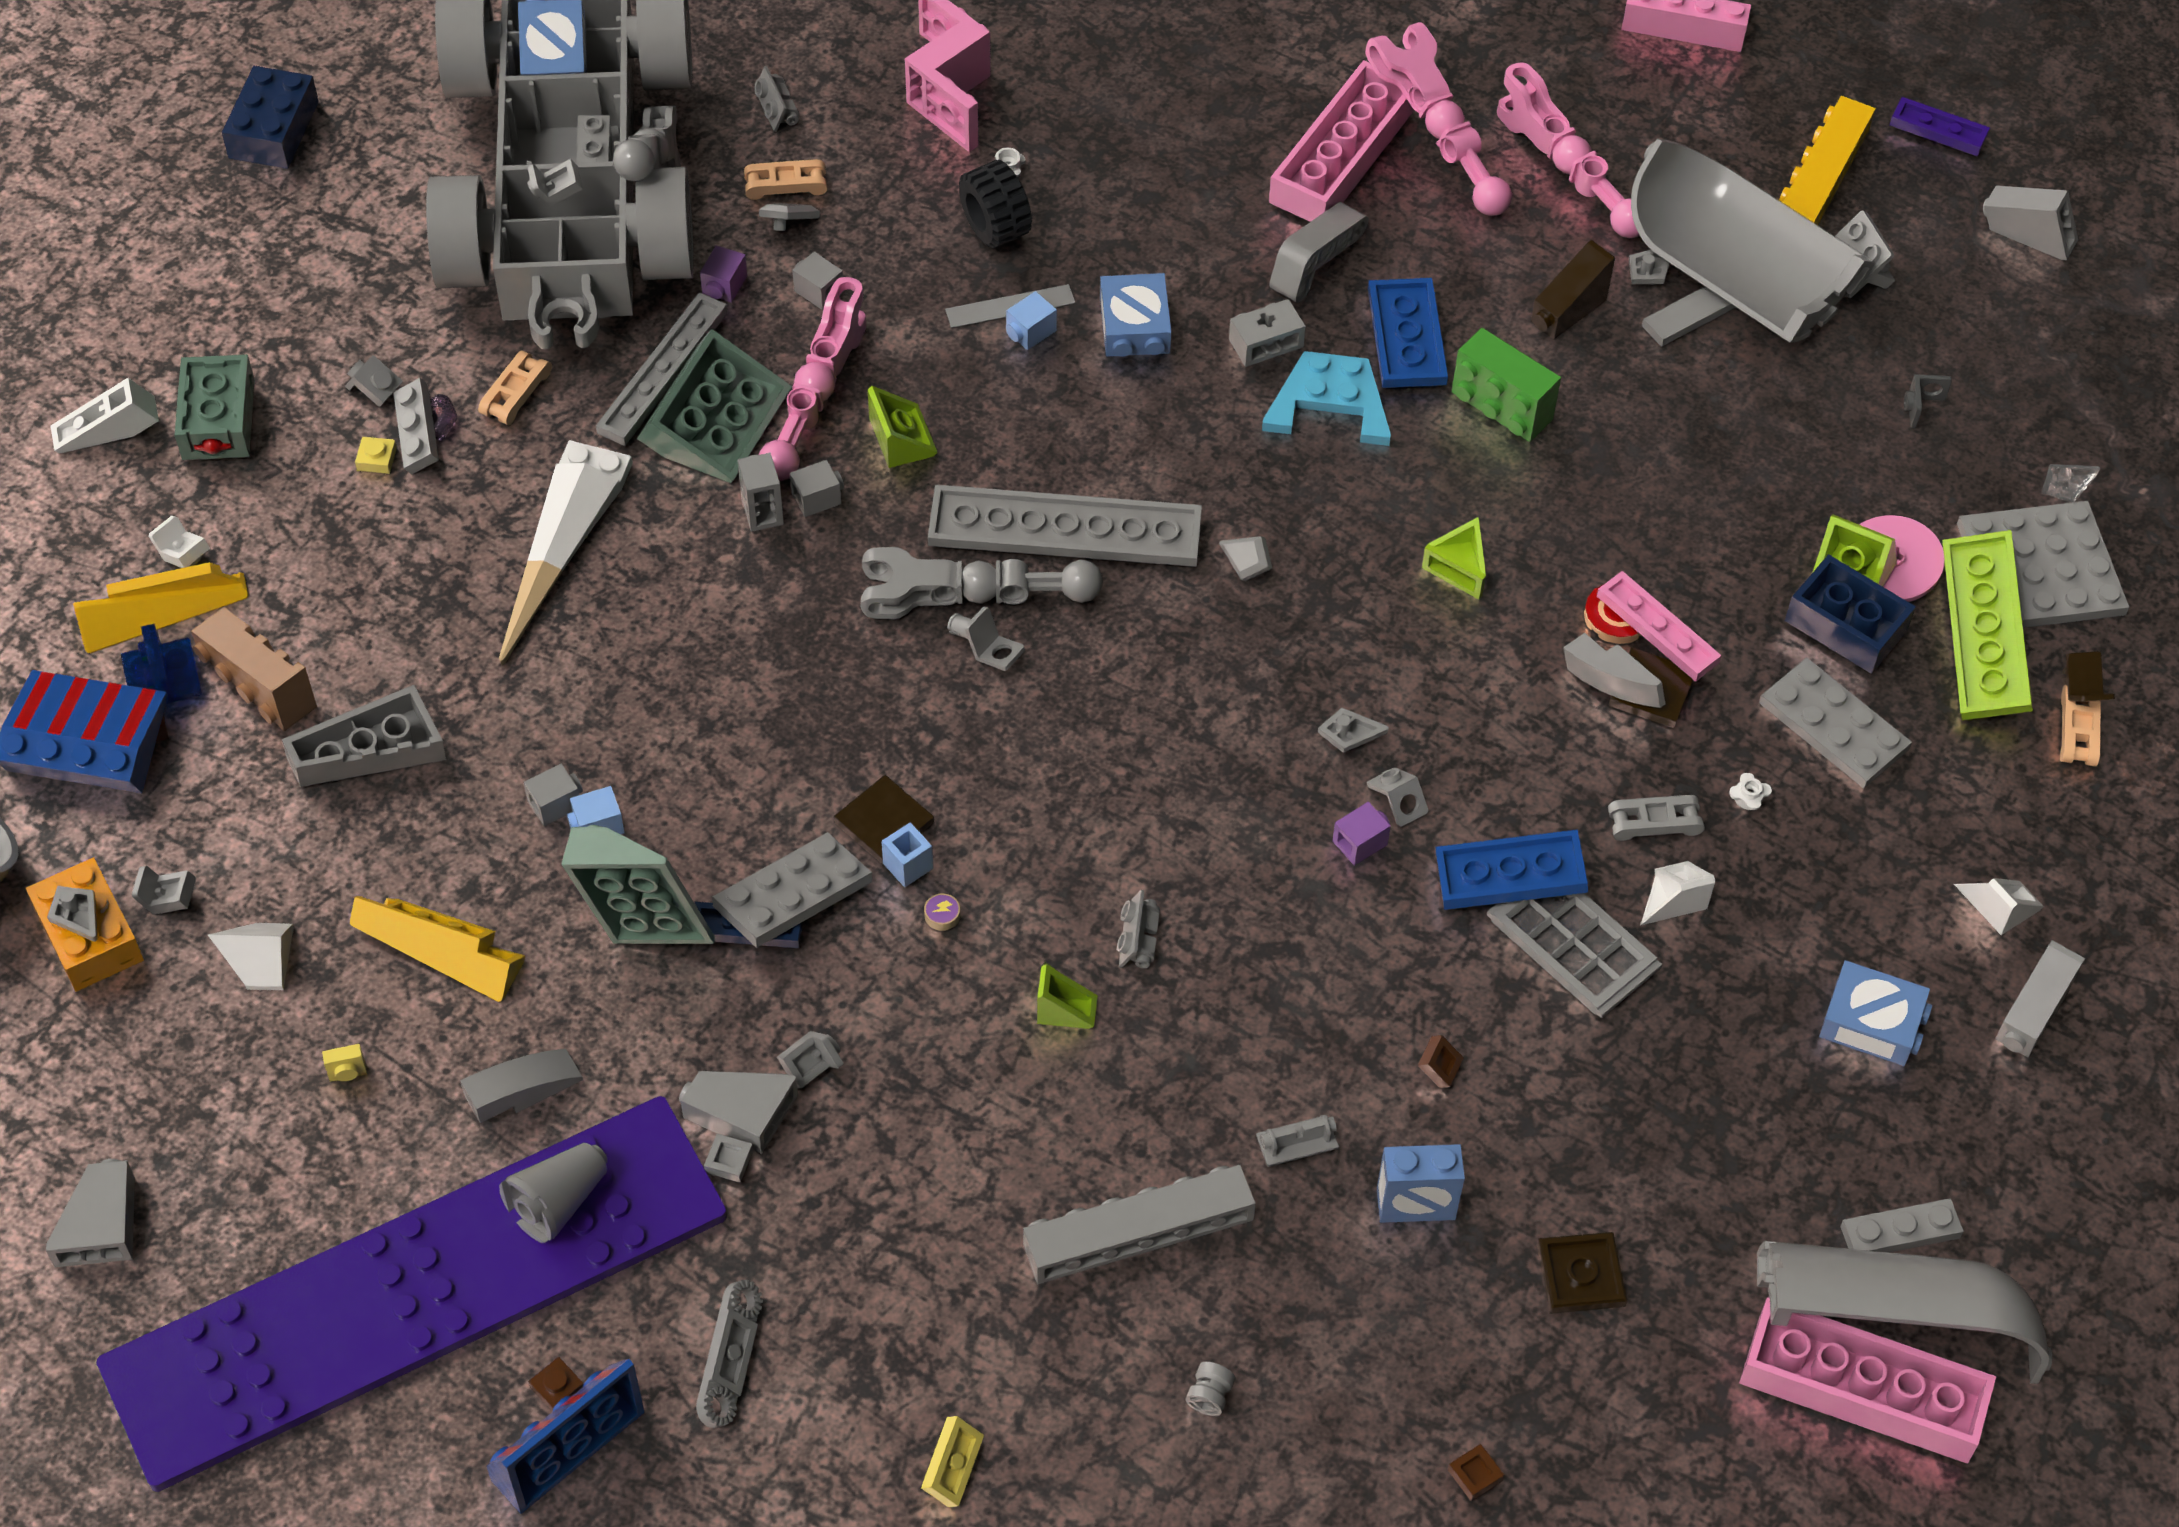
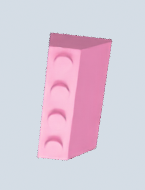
[1621,0,1751,52]

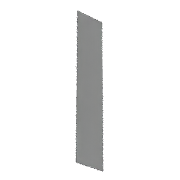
[945,284,1075,328]

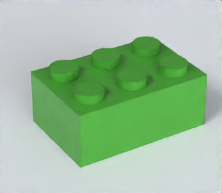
[1452,327,1561,442]

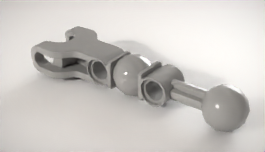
[613,106,681,182]
[860,547,1103,619]

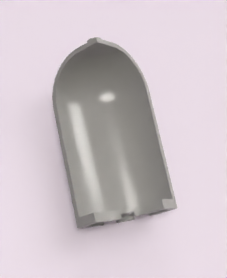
[1631,138,1876,343]
[1757,1241,2052,1384]

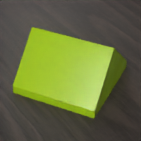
[868,386,938,468]
[1813,515,1897,587]

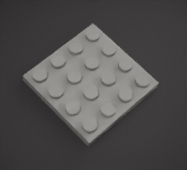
[1957,501,2129,628]

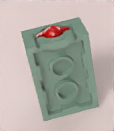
[174,354,255,460]

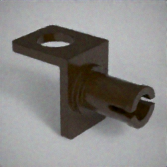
[2061,651,2115,701]

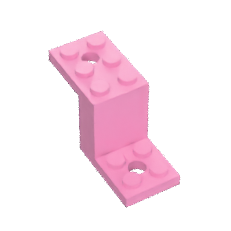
[905,0,991,152]

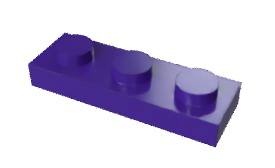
[1890,97,1990,156]

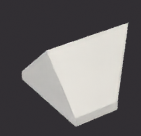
[1640,861,1715,926]
[1954,878,2044,935]
[208,923,294,990]

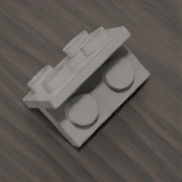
[1835,210,1895,298]

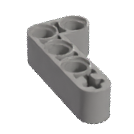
[1269,202,1369,303]

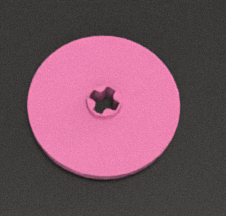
[1859,515,1944,602]

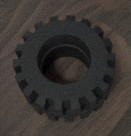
[959,159,1032,248]

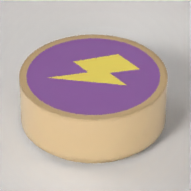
[924,893,960,931]

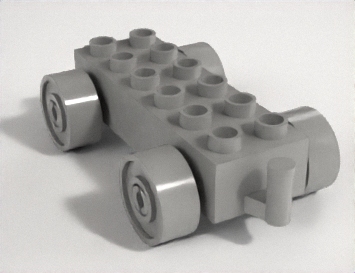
[426,0,694,349]

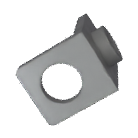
[1367,768,1428,827]

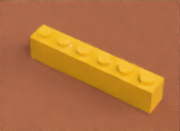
[1779,96,1876,225]

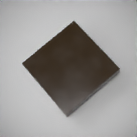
[1608,647,1693,728]
[834,775,934,865]
[1537,1232,1627,1314]

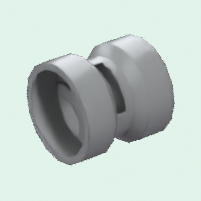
[1185,1362,1236,1416]

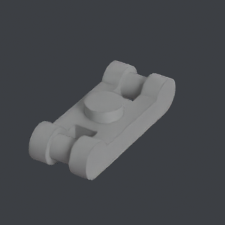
[1608,795,1705,841]

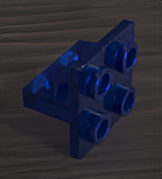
[121,623,202,704]

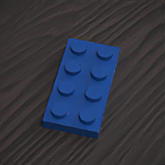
[1368,278,1448,388]
[1435,829,1588,910]

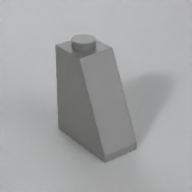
[1983,185,2078,260]
[1995,940,2085,1057]
[679,1071,798,1154]
[46,1159,135,1267]

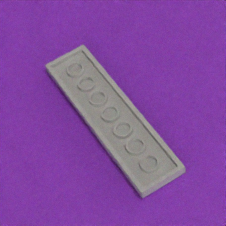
[928,484,1202,567]

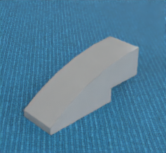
[1563,633,1665,708]
[460,1048,583,1123]

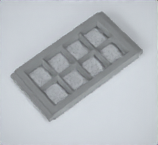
[1487,893,1662,1018]

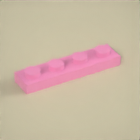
[1597,571,1722,682]

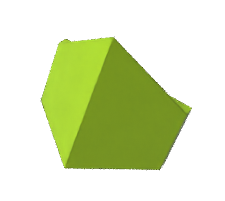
[1422,517,1486,599]
[1037,961,1098,1029]

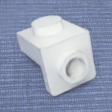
[149,516,210,568]

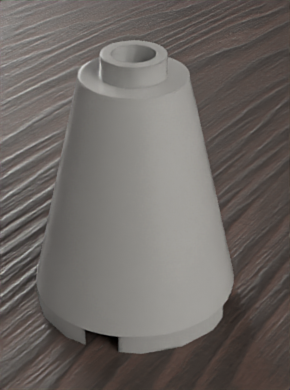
[499,1143,608,1243]

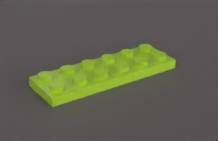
[1942,530,2033,720]

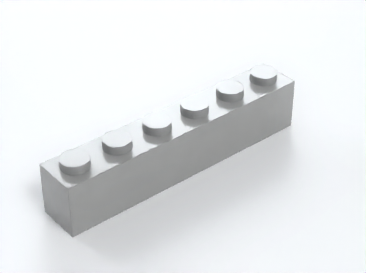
[1023,1165,1256,1285]

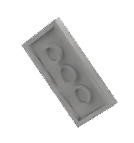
[1759,657,1912,789]
[712,832,872,948]

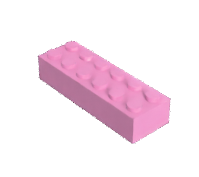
[1269,60,1414,222]
[1739,1297,1996,1464]

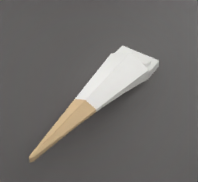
[499,440,633,665]

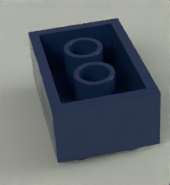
[222,65,319,169]
[1785,554,1916,674]

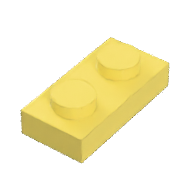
[921,1416,984,1507]

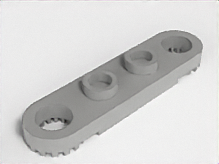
[696,1280,763,1428]

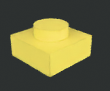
[355,436,397,474]
[322,1044,367,1082]

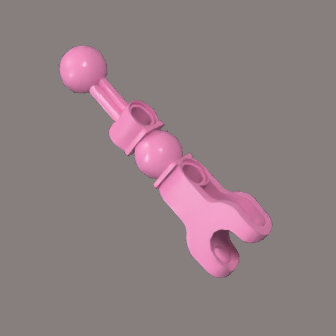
[1366,22,1512,216]
[1497,62,1640,238]
[759,277,866,481]

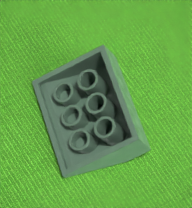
[637,329,792,483]
[561,825,715,944]

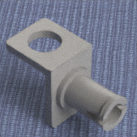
[947,606,1025,671]

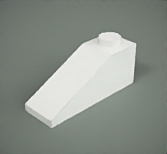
[51,378,159,454]

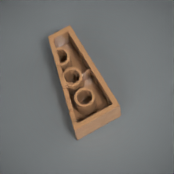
[191,607,317,731]

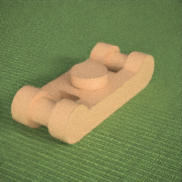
[744,159,827,200]
[478,350,552,425]
[2060,685,2101,767]

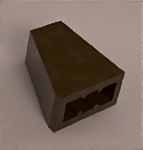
[1531,240,1615,339]

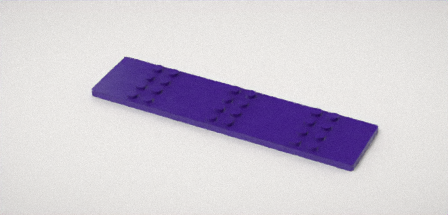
[96,1096,727,1492]

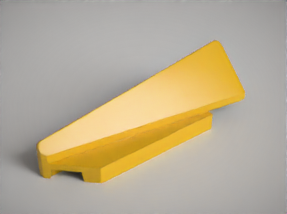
[73,562,248,653]
[350,896,525,1002]

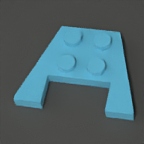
[1262,351,1391,446]

